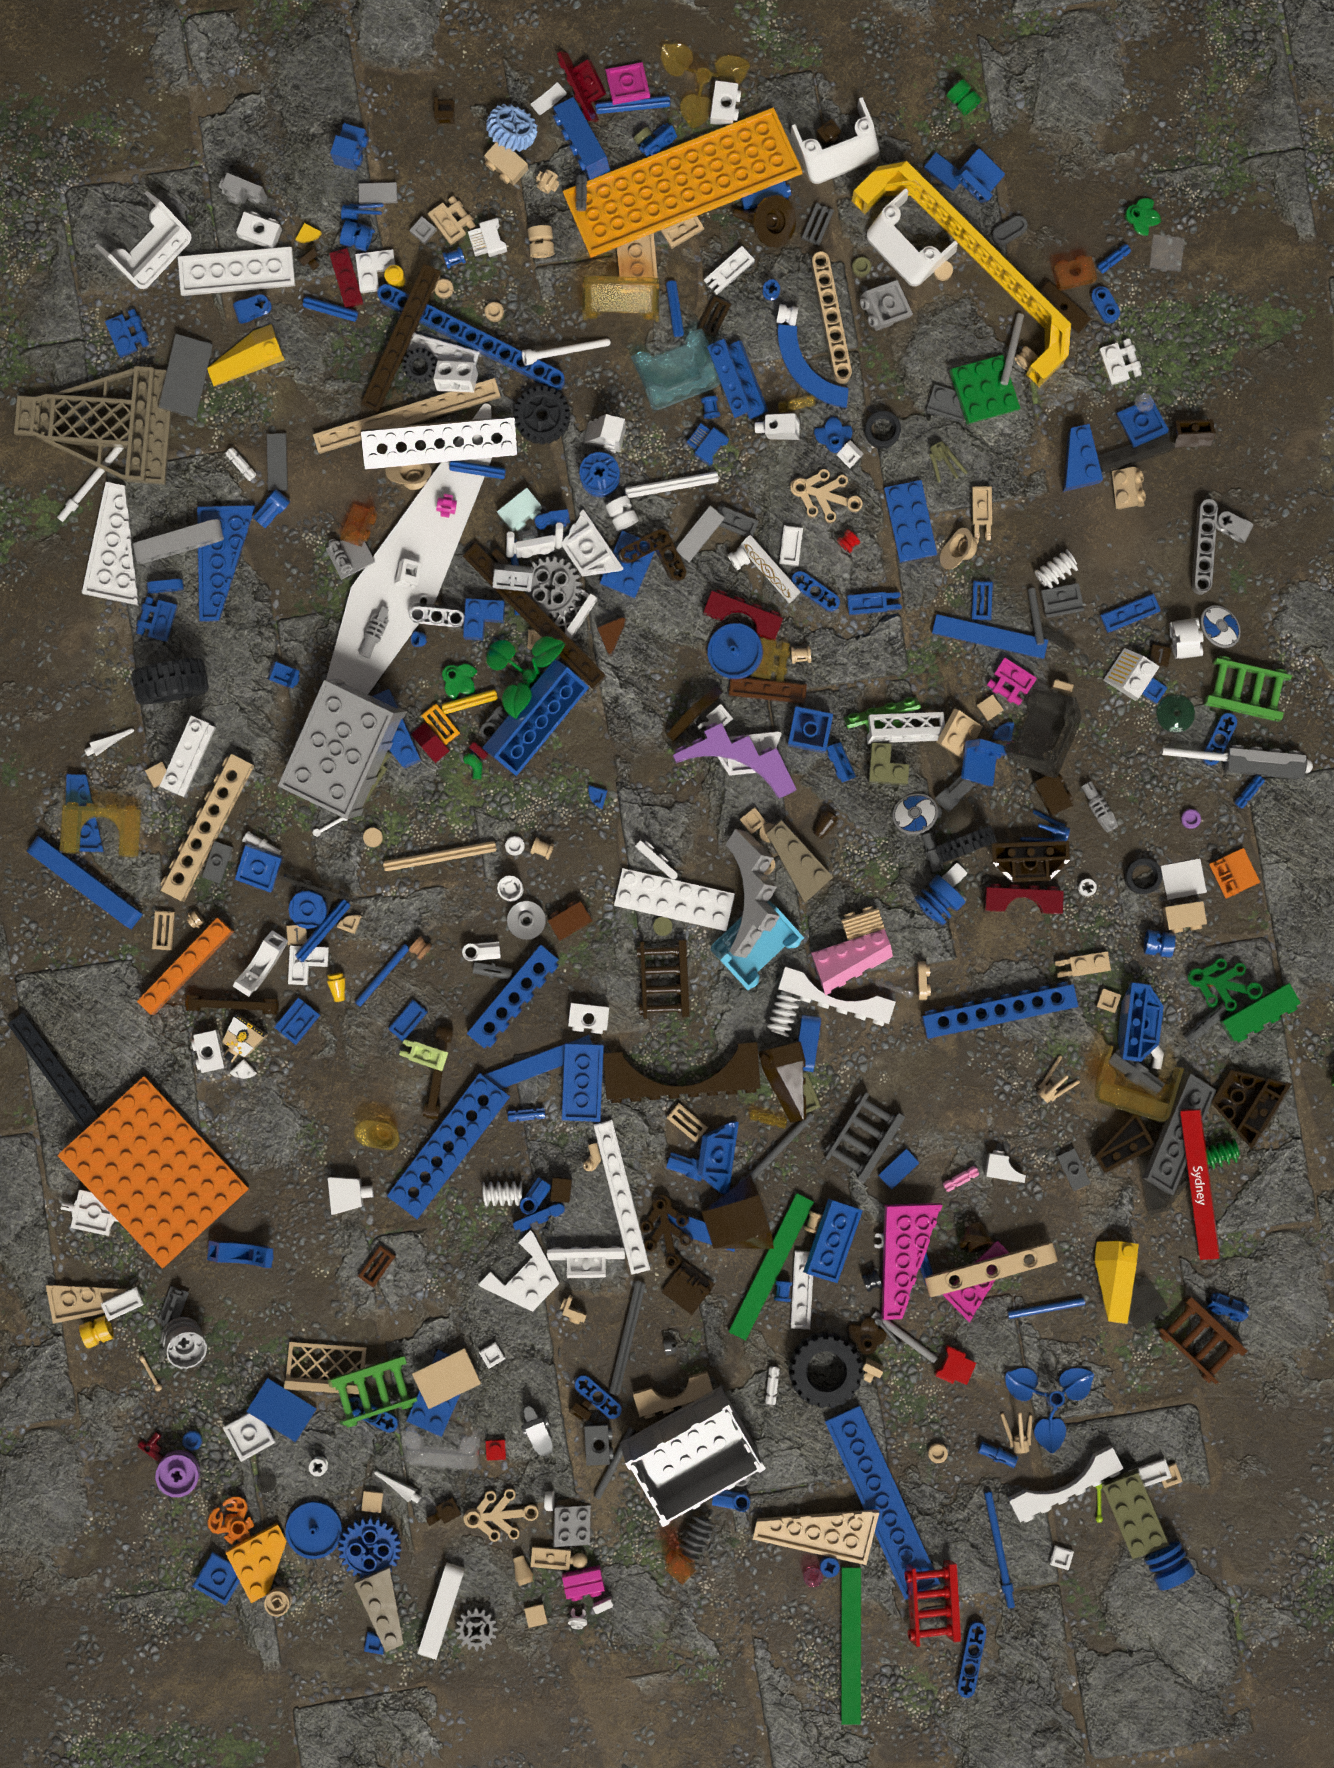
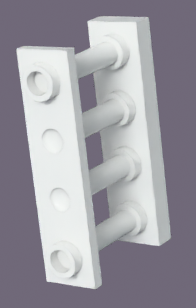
[160,716,216,797]

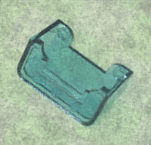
[631,328,721,410]

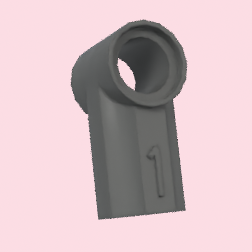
[935,776,974,812]

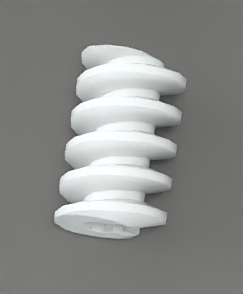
[1035,549,1078,588]
[767,995,801,1037]
[483,1181,522,1206]

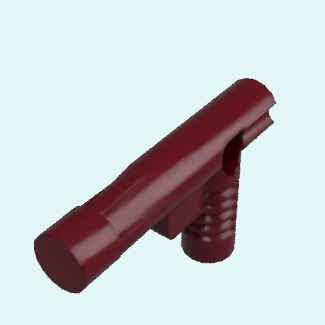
[137,1431,164,1463]

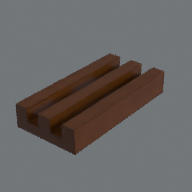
[358,1245,396,1288]

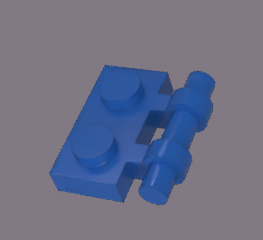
[105,309,149,358]
[535,509,570,530]
[136,597,178,642]

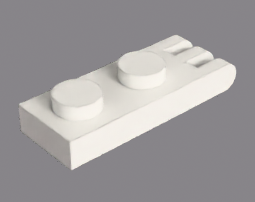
[704,246,755,295]
[635,841,677,880]

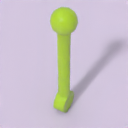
[1095,1483,1103,1523]

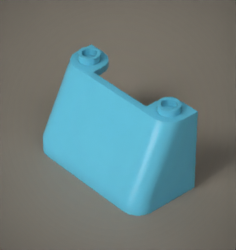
[710,900,804,990]

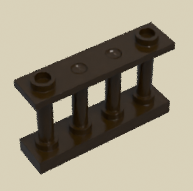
[637,940,690,1019]

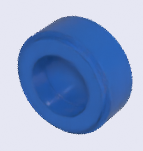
[182,1430,203,1451]

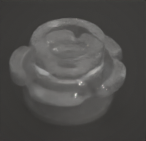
[1135,393,1154,412]

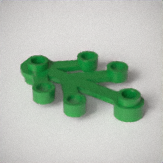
[1188,958,1263,1012]

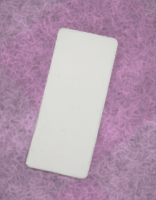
[531,82,567,115]
[942,863,967,887]

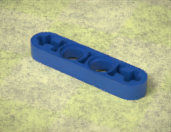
[957,1621,986,1698]

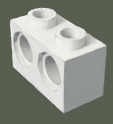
[433,360,478,393]

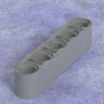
[1192,499,1218,595]
[133,519,224,564]

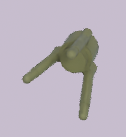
[929,441,967,483]

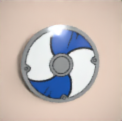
[1200,606,1241,648]
[893,794,938,834]

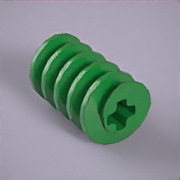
[1206,1138,1240,1169]

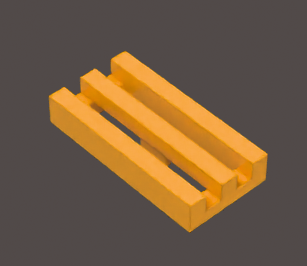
[421,704,460,746]

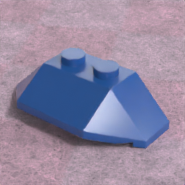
[1117,983,1164,1062]

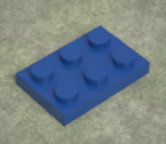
[600,531,655,599]

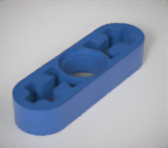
[791,571,840,612]
[1202,713,1237,766]
[575,1375,622,1419]
[349,1396,399,1433]

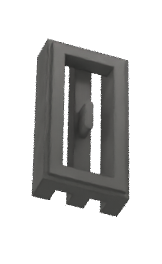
[802,203,834,246]

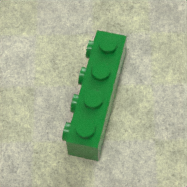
[1219,983,1301,1043]

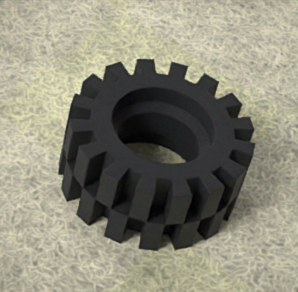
[402,348,437,383]

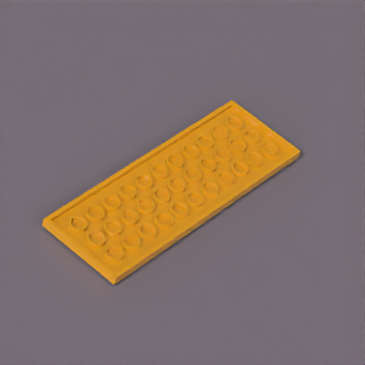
[563,107,803,258]

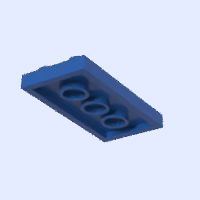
[884,480,937,563]
[562,1043,604,1122]
[803,1199,863,1283]
[407,1349,460,1437]

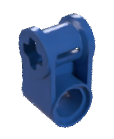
[233,294,272,324]

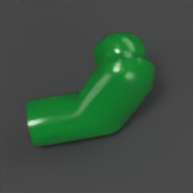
[463,753,483,780]

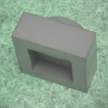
[410,217,437,245]

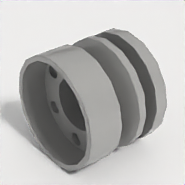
[161,1317,207,1369]

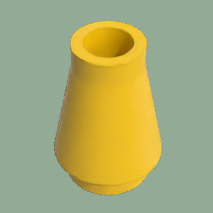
[327,973,346,1002]

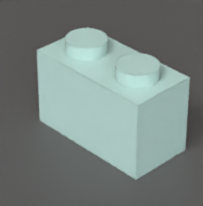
[497,488,542,532]

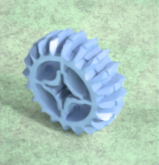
[486,104,537,152]

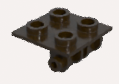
[661,1261,715,1315]

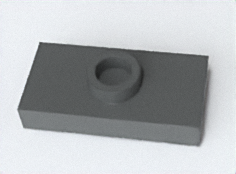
[202,841,233,884]
[1057,1148,1091,1191]

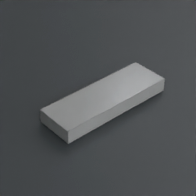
[676,505,726,562]

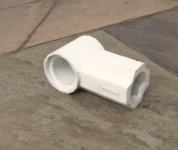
[462,942,500,961]

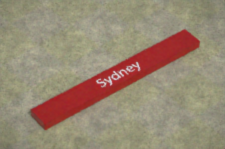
[1180,1108,1220,1260]

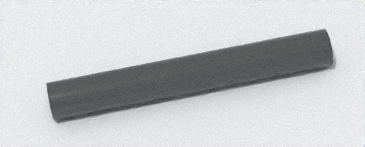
[1028,588,1044,645]

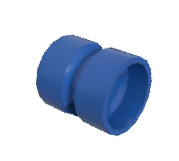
[340,220,373,251]
[1143,929,1176,958]

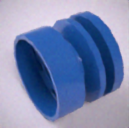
[579,452,620,498]
[914,875,966,926]
[1144,1541,1196,1590]

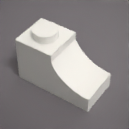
[984,1150,1026,1183]

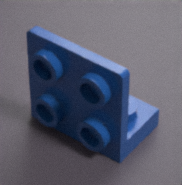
[954,149,1005,203]
[961,739,1010,786]

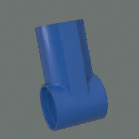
[253,489,291,528]
[666,1152,702,1181]
[520,1177,552,1214]
[712,1490,751,1512]

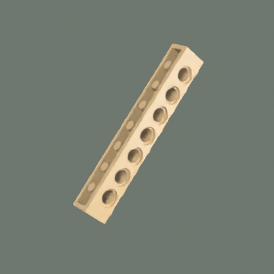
[160,754,254,902]

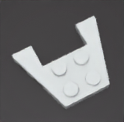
[478,1230,559,1312]

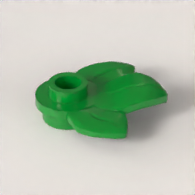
[1125,198,1161,236]
[442,664,477,699]

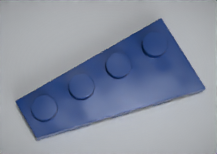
[64,774,103,852]

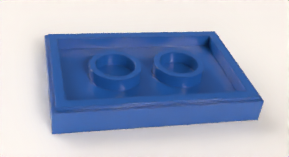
[246,1378,316,1443]

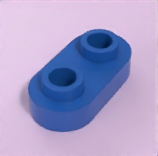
[1091,286,1120,324]

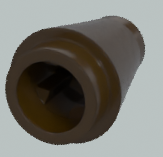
[813,810,839,839]

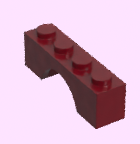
[703,590,783,642]
[984,884,1064,915]

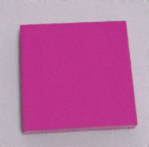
[605,62,650,105]

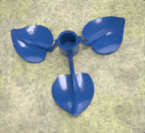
[1005,1368,1094,1453]

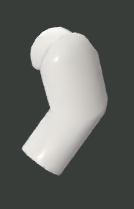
[1151,1045,1164,1070]

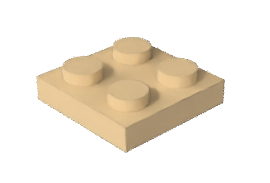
[937,709,983,759]

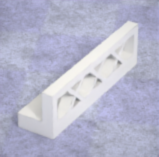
[555,587,597,660]
[867,712,945,743]

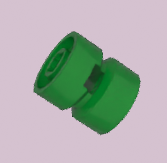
[946,79,982,116]

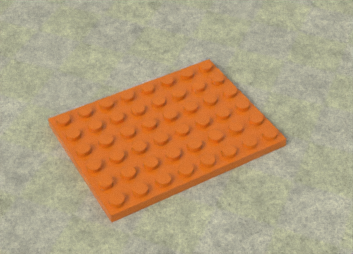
[57,1076,249,1269]

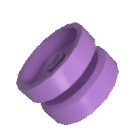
[155,1450,200,1497]

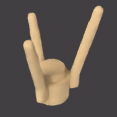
[1037,1055,1080,1103]
[1000,1412,1032,1453]

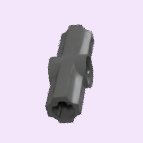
[1108,1050,1165,1097]

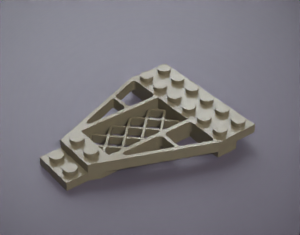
[14,366,172,485]

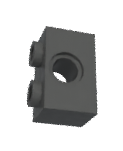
[584,1423,614,1466]

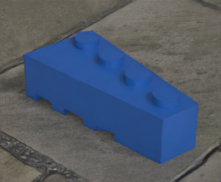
[372,689,422,769]

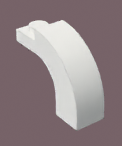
[233,930,288,997]

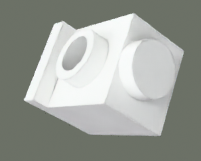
[394,557,422,589]

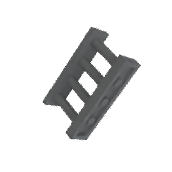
[824,1092,905,1183]

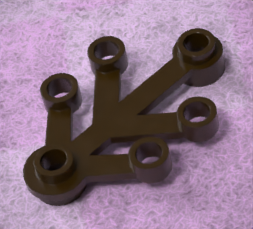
[641,1195,693,1269]

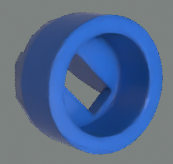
[411,631,427,647]

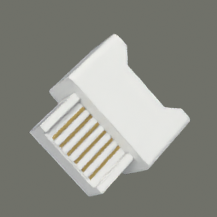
[468,218,507,257]

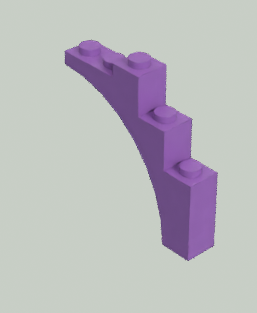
[673,722,797,799]

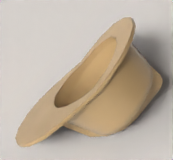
[385,463,432,490]
[940,528,979,569]

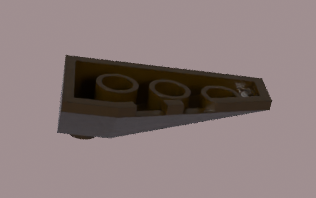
[758,1041,806,1123]

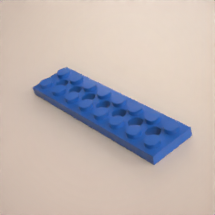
[387,1073,511,1219]

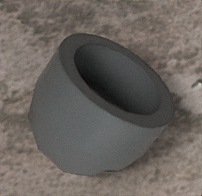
[663,1339,678,1356]

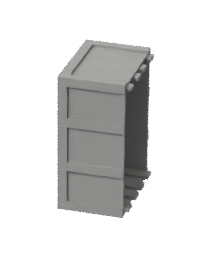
[278,679,407,819]
[620,1386,766,1527]

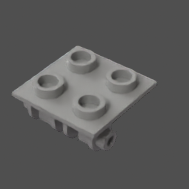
[326,531,375,580]
[554,1505,591,1547]

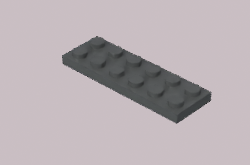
[1142,1073,1216,1195]

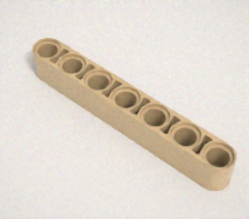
[812,252,852,384]

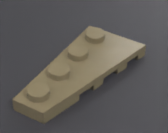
[354,1566,404,1652]

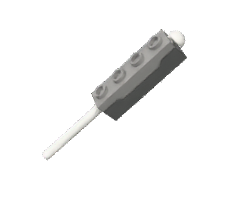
[1162,745,1313,780]

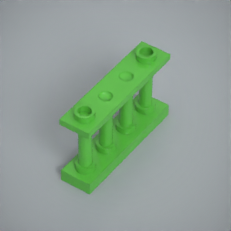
[1204,656,1292,722]
[328,1356,417,1428]

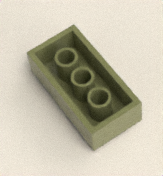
[1102,1468,1169,1559]

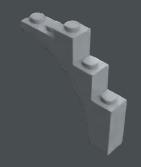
[726,829,780,958]

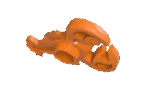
[207,1496,254,1544]

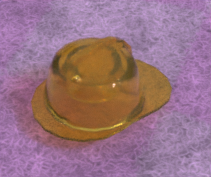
[354,1119,400,1150]

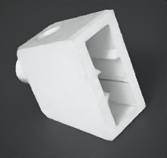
[755,413,800,440]
[328,1177,374,1215]

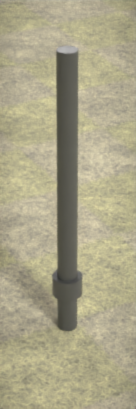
[738,1112,815,1184]

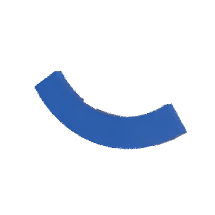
[778,324,849,408]

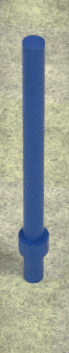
[984,1491,1015,1608]

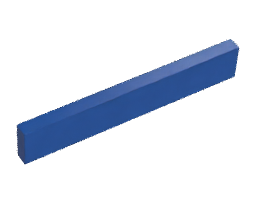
[932,614,1048,659]
[484,1035,592,1089]

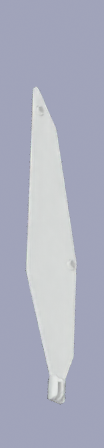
[326,403,492,695]

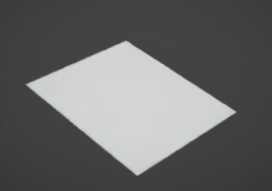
[1161,859,1207,900]

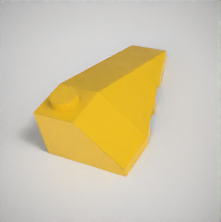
[207,324,285,387]
[1094,1241,1139,1324]

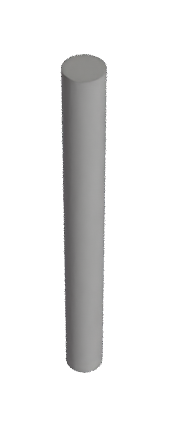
[1001,313,1024,385]
[871,1311,938,1363]

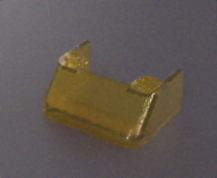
[582,276,660,322]
[1094,1045,1184,1122]

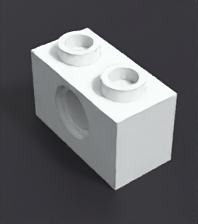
[710,81,741,126]
[236,211,282,249]
[568,1003,610,1034]
[191,1030,227,1073]

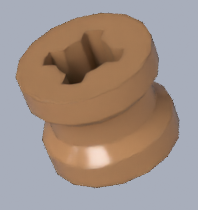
[408,936,432,960]

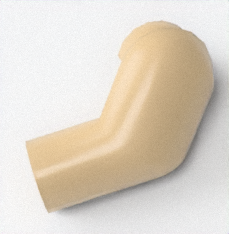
[583,1143,601,1171]

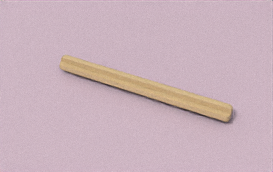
[383,841,497,871]

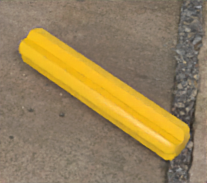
[442,689,498,714]

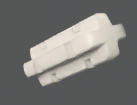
[225,448,256,481]
[765,1366,780,1405]

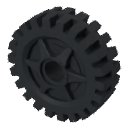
[514,386,570,445]

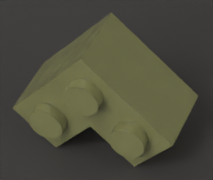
[868,743,909,786]

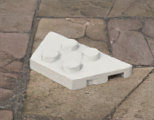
[561,510,623,577]
[718,732,781,776]

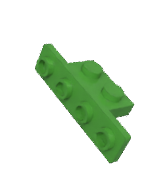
[843,697,921,734]

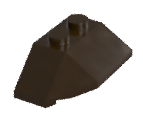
[992,841,1070,882]

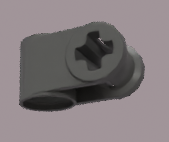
[480,706,509,741]

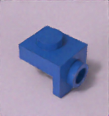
[267,661,300,688]

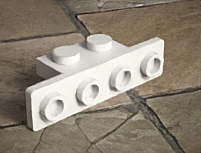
[547,1246,625,1278]

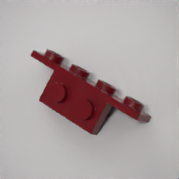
[557,51,607,122]

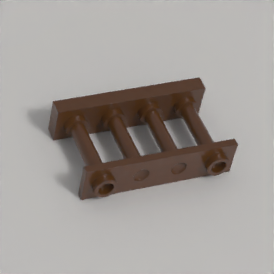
[1157,1295,1248,1384]

